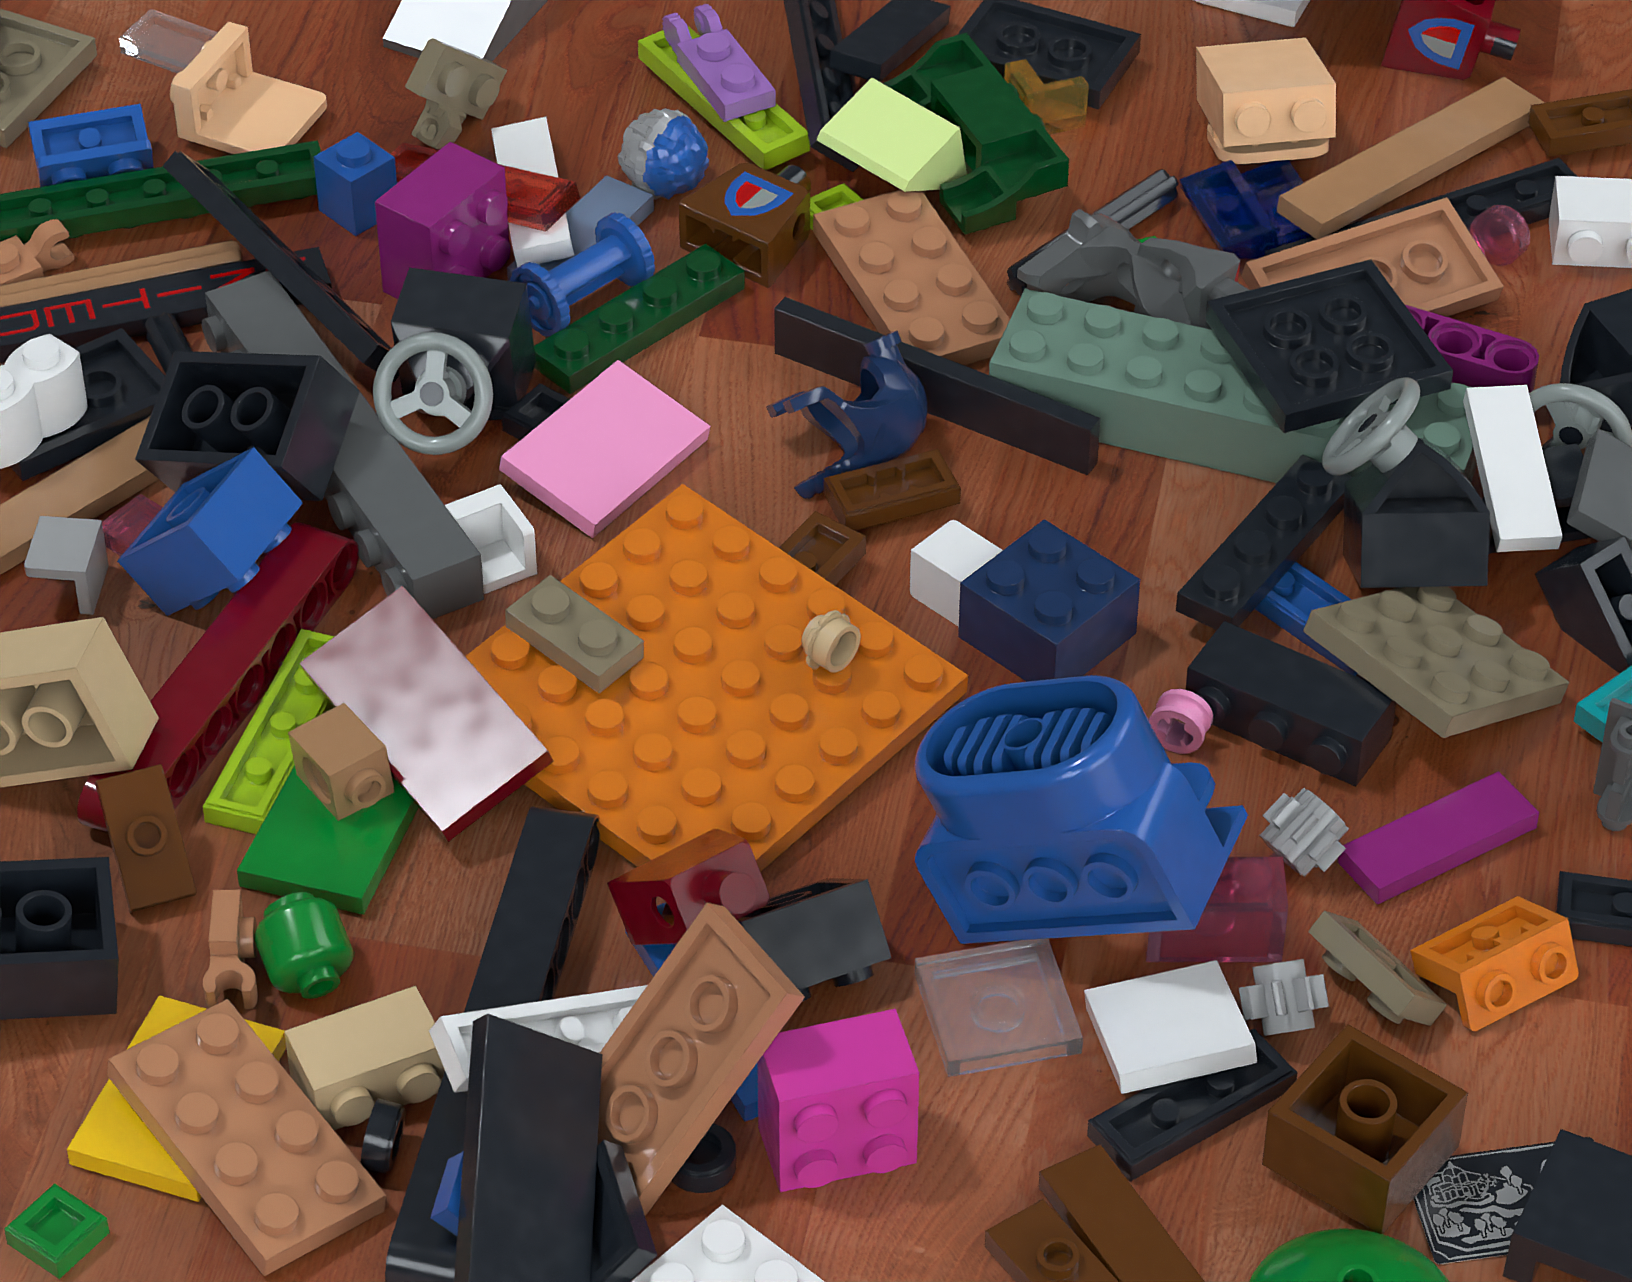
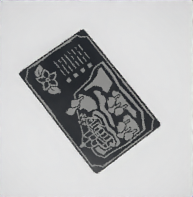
[1413,1137,1594,1264]

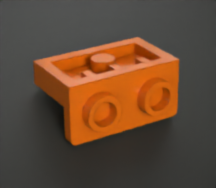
[1410,896,1579,1031]

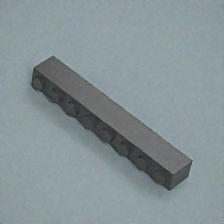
[202,271,484,619]

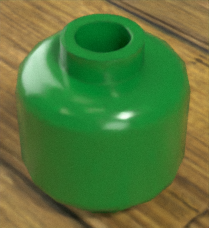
[254,892,354,999]

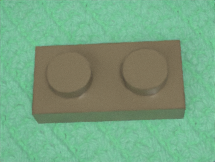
[505,575,644,693]
[1308,910,1447,1026]

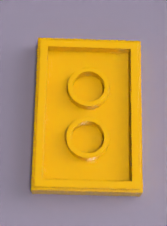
[67,995,286,1202]

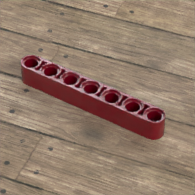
[78,522,359,834]

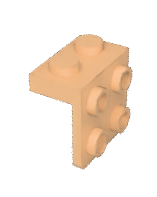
[170,21,327,154]

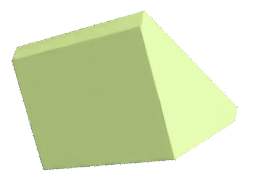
[817,78,967,192]

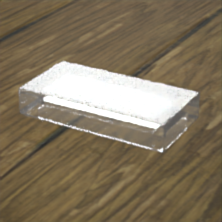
[119,9,218,73]

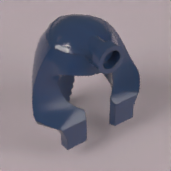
[766,330,927,499]

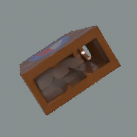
[679,163,811,288]

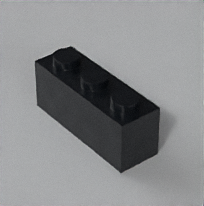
[1185,621,1396,787]

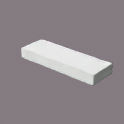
[1463,385,1562,552]

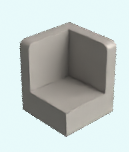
[24,516,109,615]

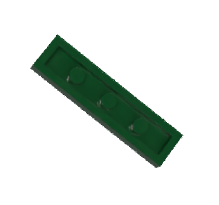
[534,244,745,394]

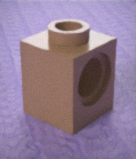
[288,703,394,821]

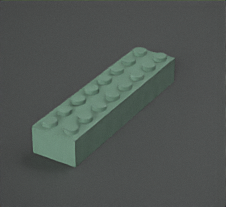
[989,289,1477,483]

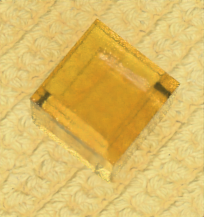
[1004,59,1089,135]

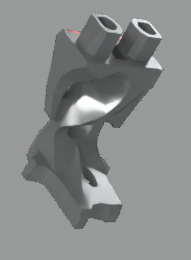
[1017,209,1249,330]

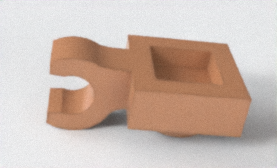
[0,219,74,285]
[203,890,258,1009]

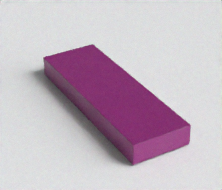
[1337,771,1539,905]

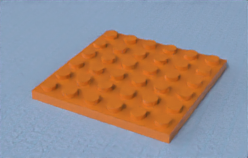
[465,484,968,872]

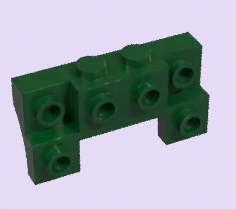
[882,33,1069,235]

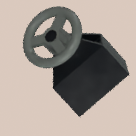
[373,267,536,455]
[1529,289,1632,450]
[1322,377,1490,588]

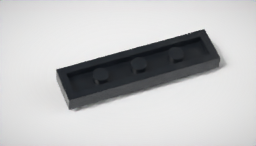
[1176,455,1353,630]

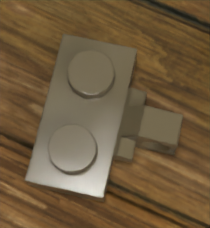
[405,38,507,150]

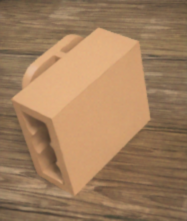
[1196,37,1336,164]

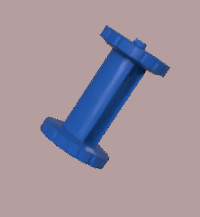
[510,212,655,337]

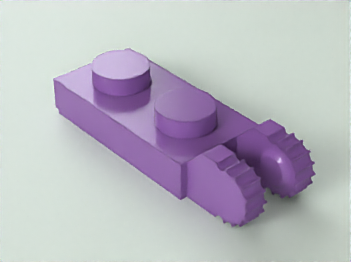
[662,4,776,122]

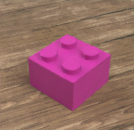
[758,1009,919,1192]

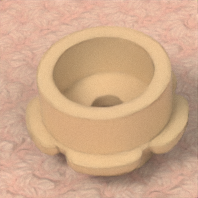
[801,610,861,672]

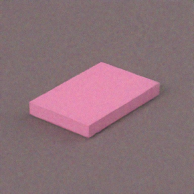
[499,360,711,538]

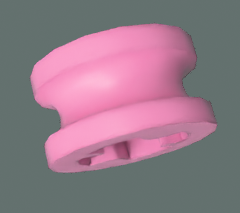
[1149,689,1213,754]

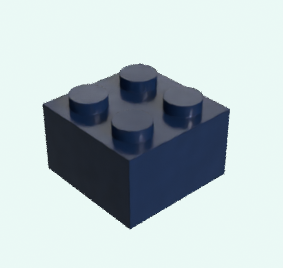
[958,519,1140,682]

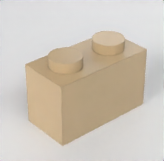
[284,986,445,1130]

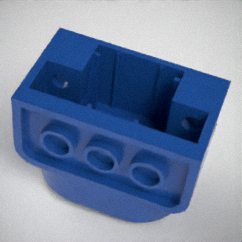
[915,675,1248,944]

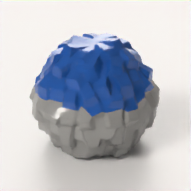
[618,108,709,200]

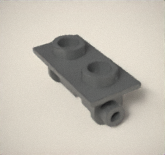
[1593,698,1632,831]

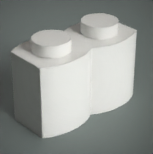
[0,334,88,469]

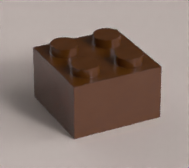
[1262,1024,1468,1234]

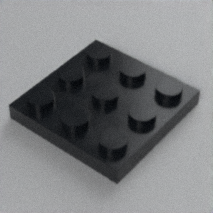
[1205,259,1453,433]

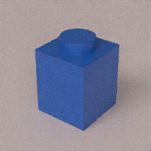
[314,132,397,236]

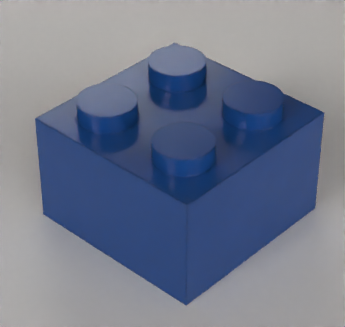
[117,447,303,616]

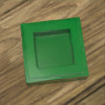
[4,1183,110,1279]

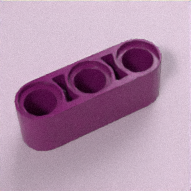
[1405,305,1539,393]

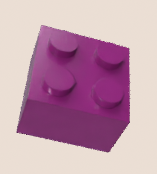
[375,142,511,299]

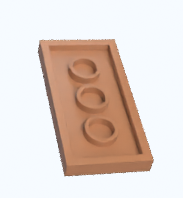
[813,189,1010,365]
[1241,197,1504,317]
[597,903,805,1216]
[107,999,386,1276]

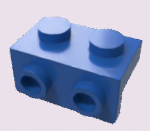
[28,104,154,187]

